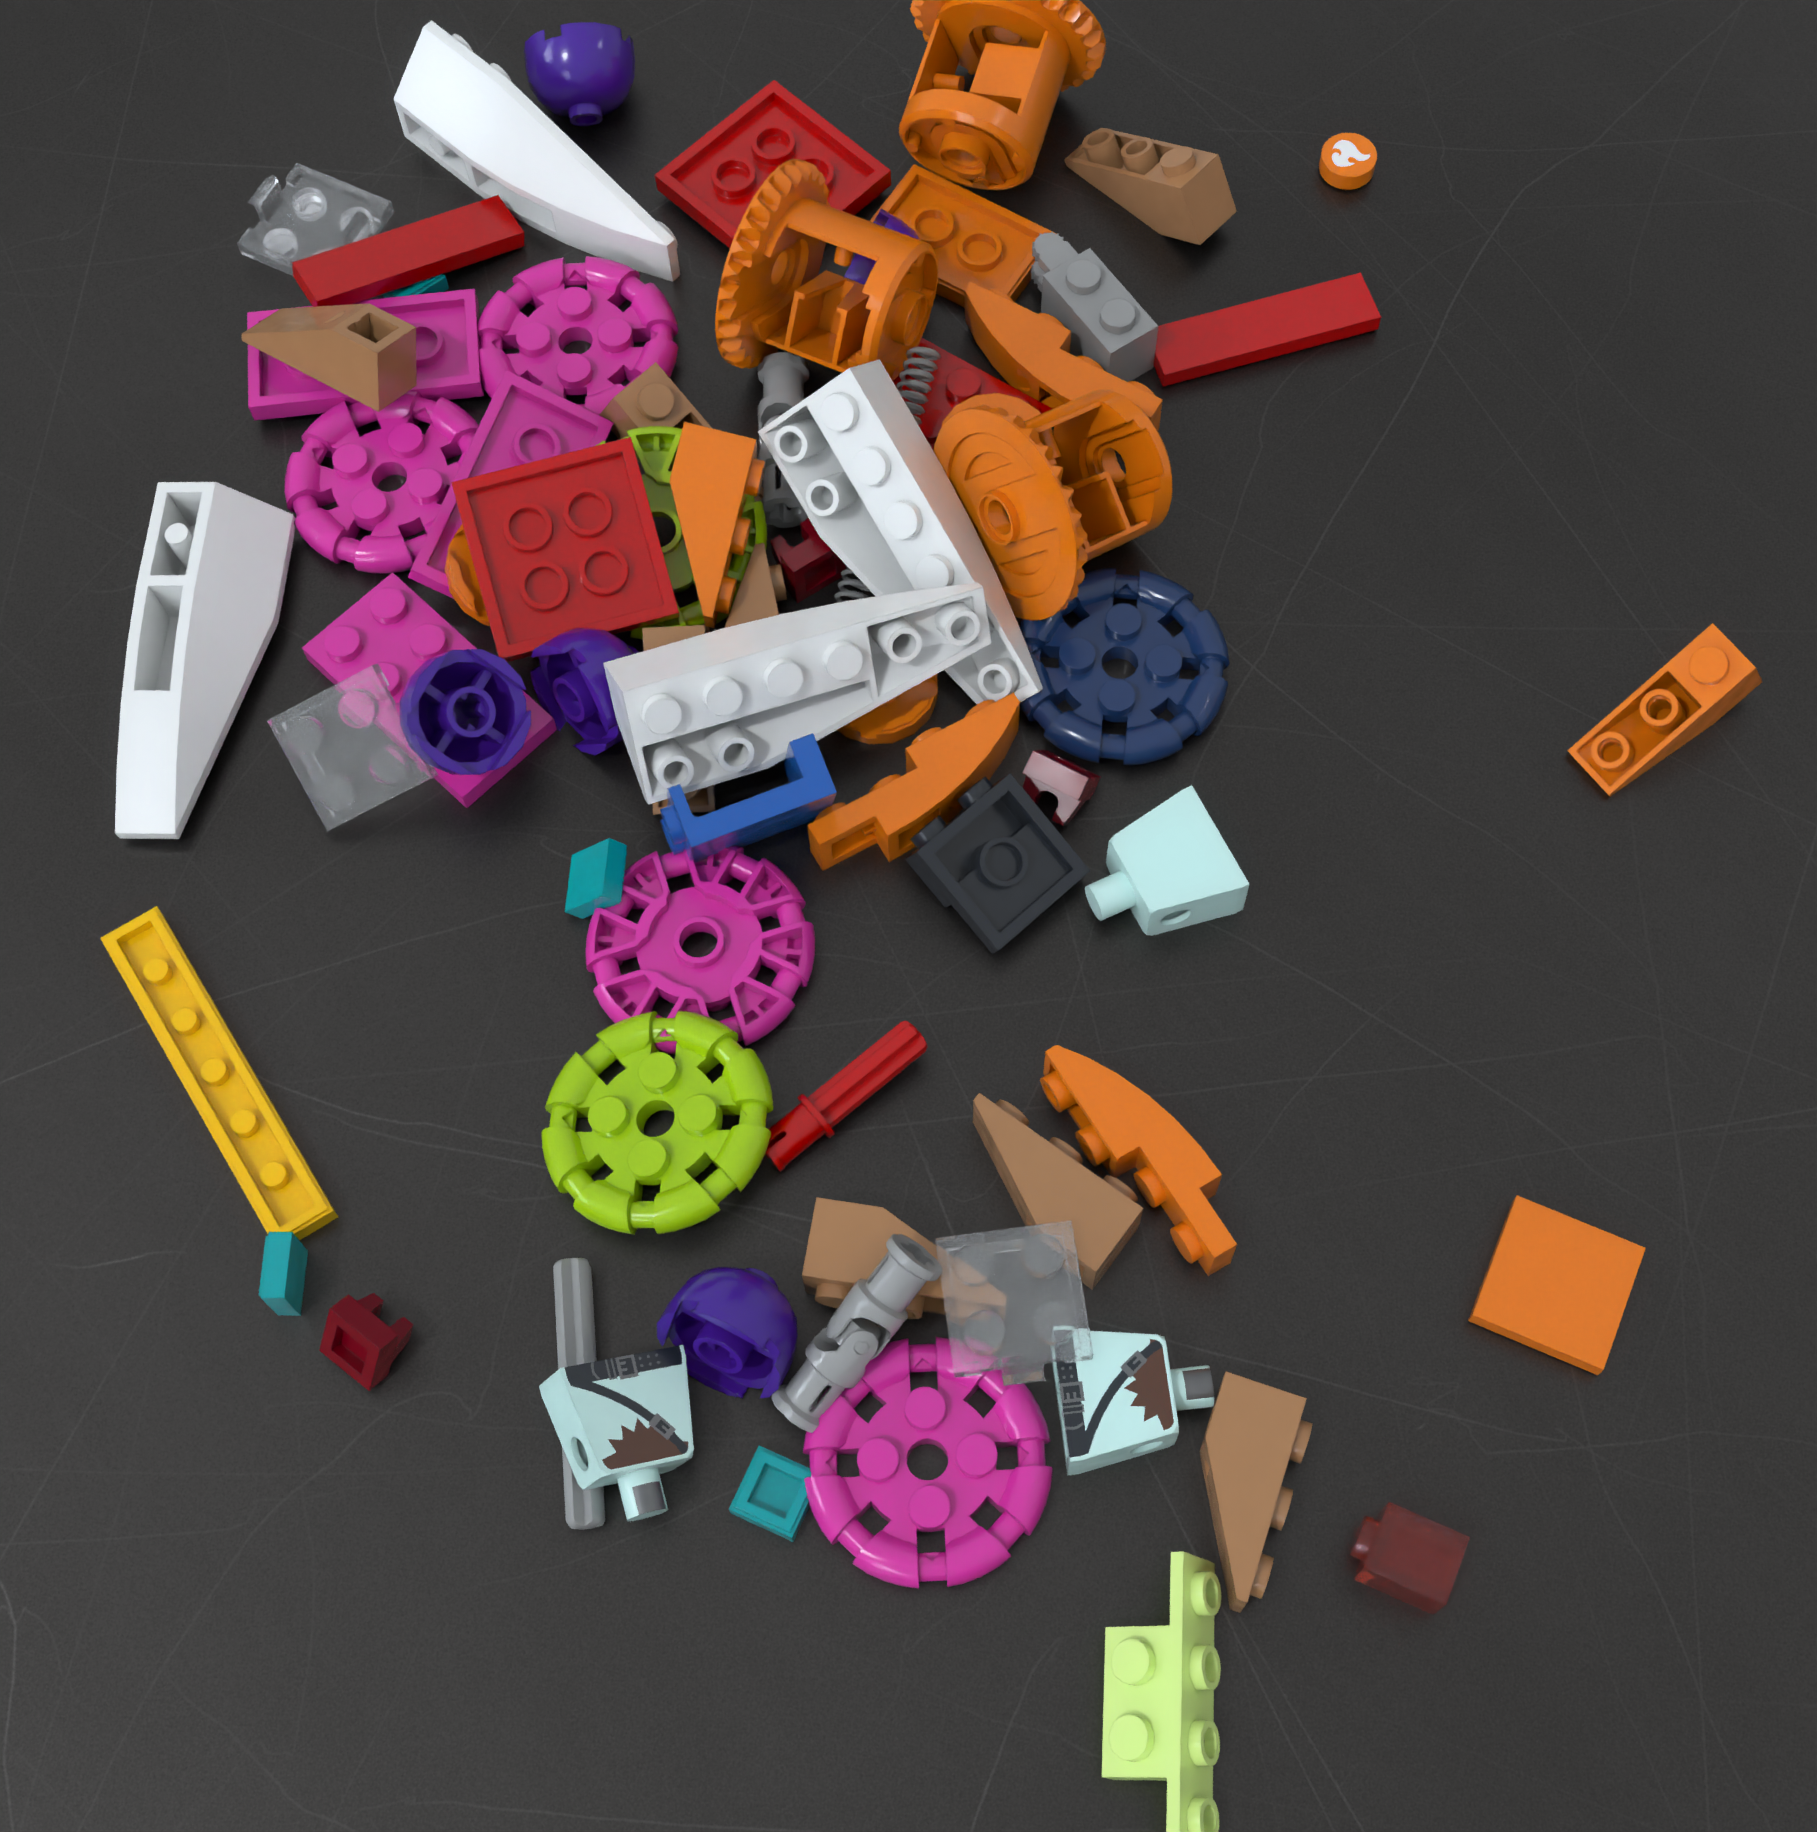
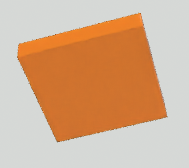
[1468,1195,1646,1375]

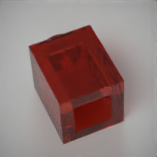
[1350,1502,1470,1615]

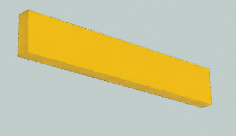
[100,906,338,1240]

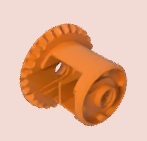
[899,0,1106,190]
[715,159,938,381]
[933,390,1173,621]

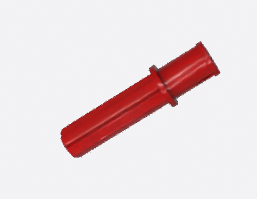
[765,1021,928,1172]

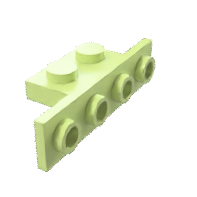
[1102,1551,1221,1832]

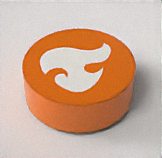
[1319,133,1377,190]

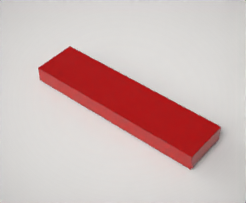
[292,195,524,307]
[1154,273,1381,387]

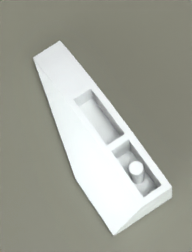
[394,21,681,282]
[758,359,1043,704]
[115,482,296,839]
[603,582,991,805]

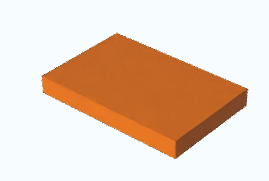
[870,164,1057,308]

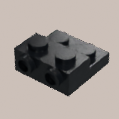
[905,773,1090,953]

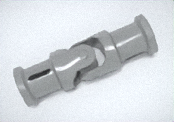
[758,352,809,528]
[772,1234,943,1433]

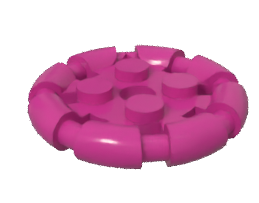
[478,256,679,416]
[285,391,479,573]
[585,845,815,1055]
[803,1337,1053,1589]

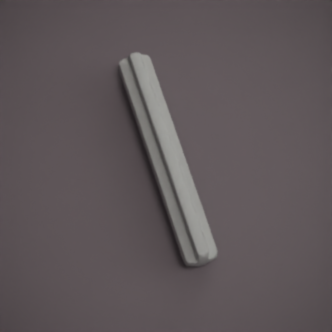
[553,1258,605,1530]

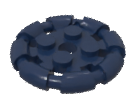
[1019,568,1230,766]

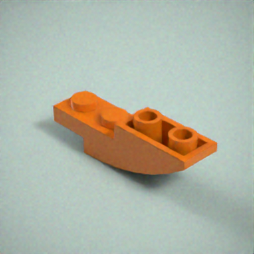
[964,281,1163,430]
[807,693,1020,871]
[1040,1045,1237,1276]

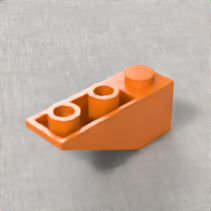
[669,422,766,628]
[1567,623,1763,797]

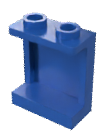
[660,733,837,863]

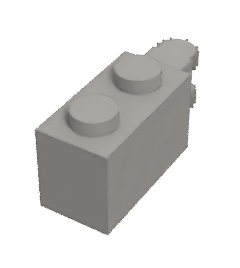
[1031,231,1158,382]

